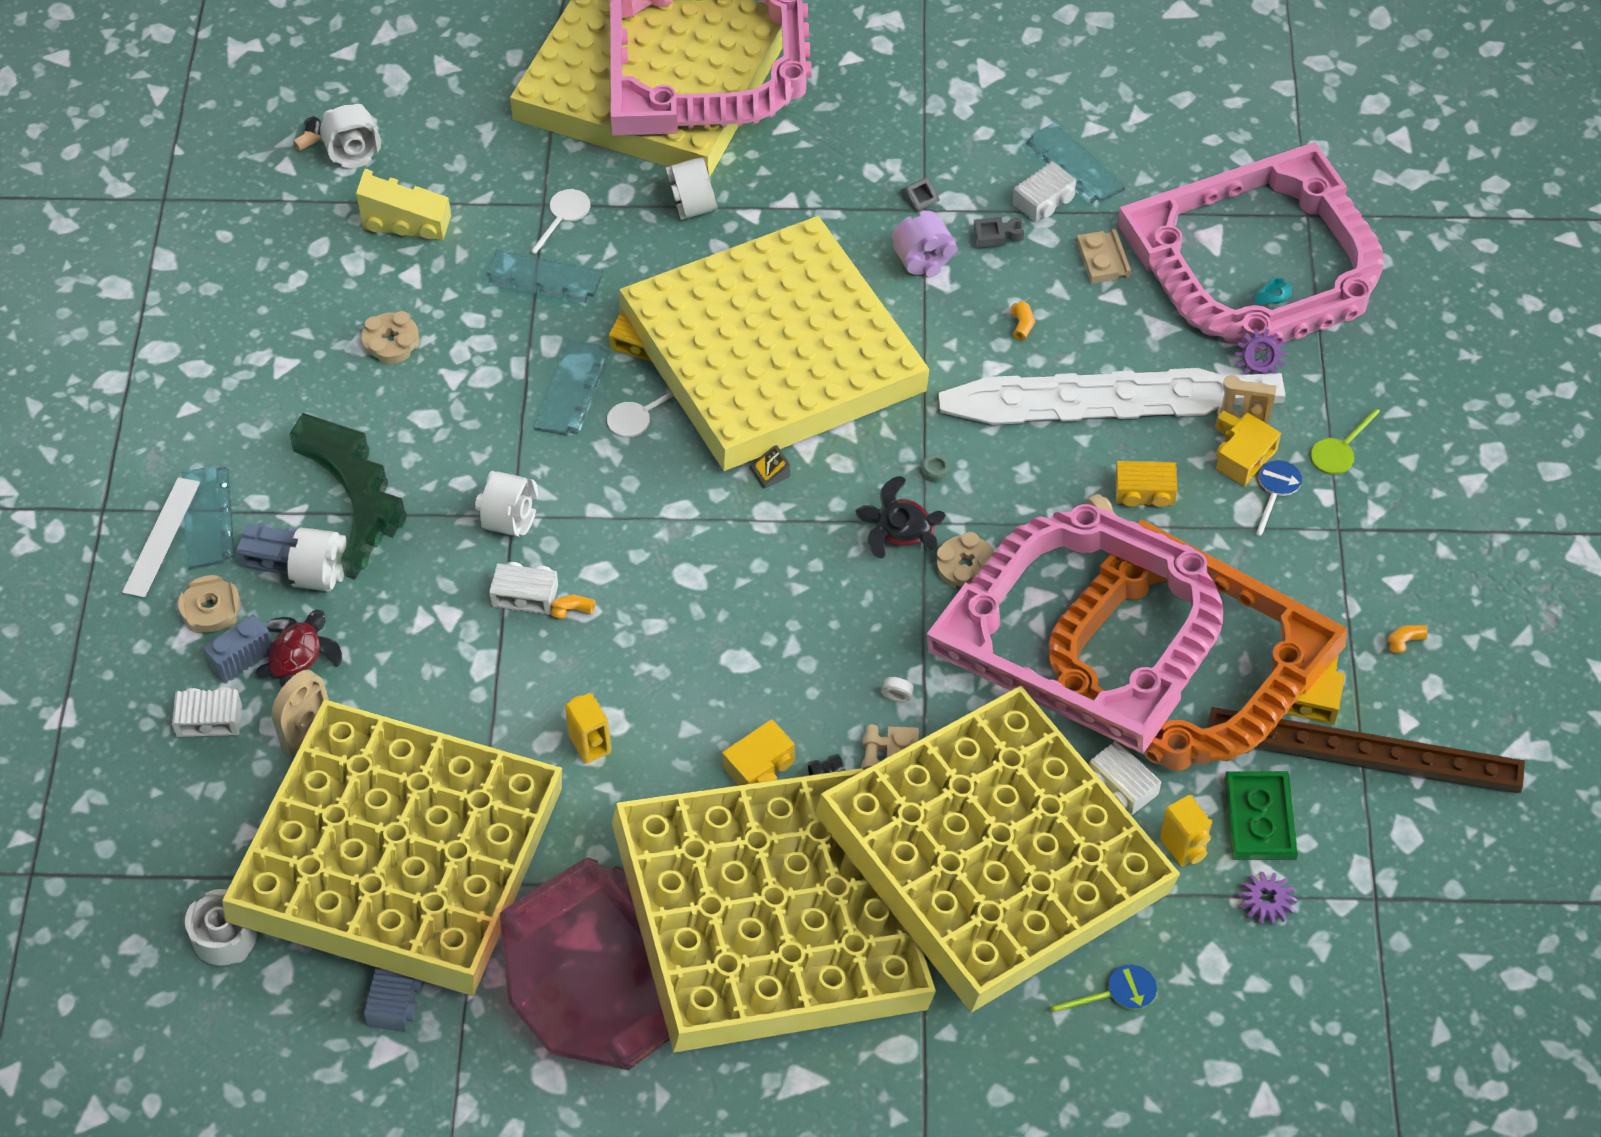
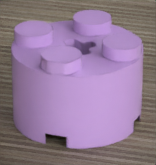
[891,211,958,277]

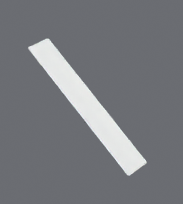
[122,478,200,597]

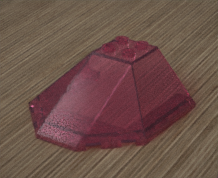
[499,858,670,1070]

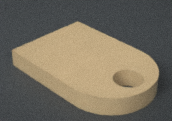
[271,670,329,757]

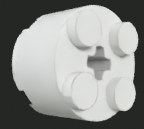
[320,104,381,168]
[665,157,718,220]
[475,471,538,537]
[288,527,346,592]
[185,889,257,966]

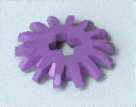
[1235,329,1287,375]
[1238,872,1297,925]

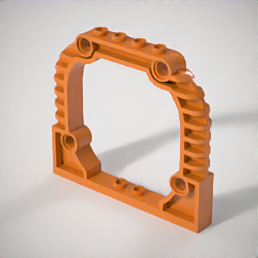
[1049,519,1347,771]

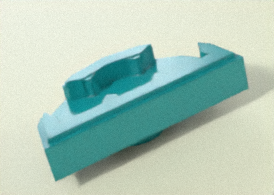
[1254,277,1293,305]

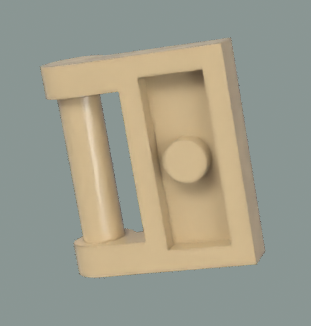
[1217,375,1276,425]

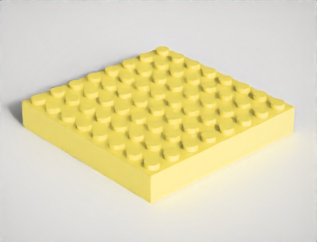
[510,0,783,178]
[619,216,930,471]
[815,686,1180,1013]
[222,699,562,996]
[612,768,936,1053]

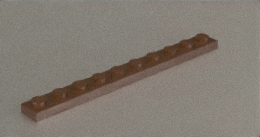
[1208,707,1525,793]

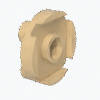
[362,311,420,364]
[937,532,994,589]
[178,575,241,633]

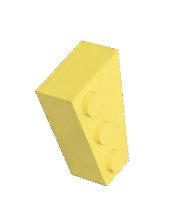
[356,169,451,240]

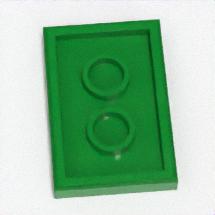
[1225,771,1298,860]

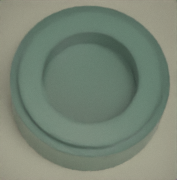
[921,454,951,483]

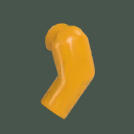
[1010,301,1035,341]
[550,594,596,619]
[1387,625,1428,653]

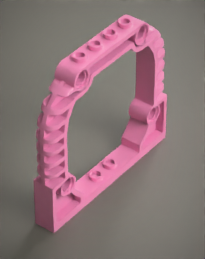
[610,0,811,136]
[1118,142,1384,352]
[926,504,1223,754]

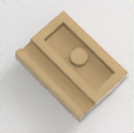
[1076,229,1131,284]

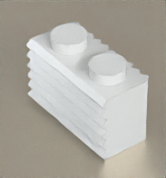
[1013,161,1076,222]
[490,562,558,615]
[172,687,242,737]
[1089,741,1161,816]

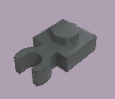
[974,217,1024,248]

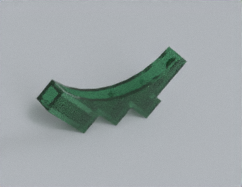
[289,413,407,580]

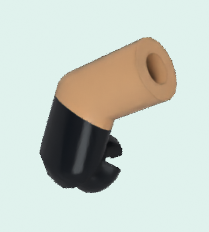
[293,116,321,152]

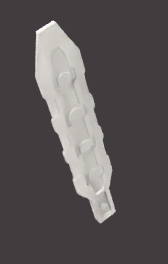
[939,368,1286,425]

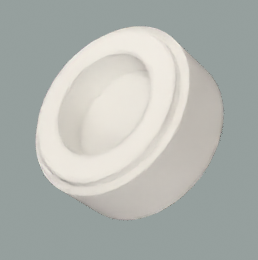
[881,677,914,702]

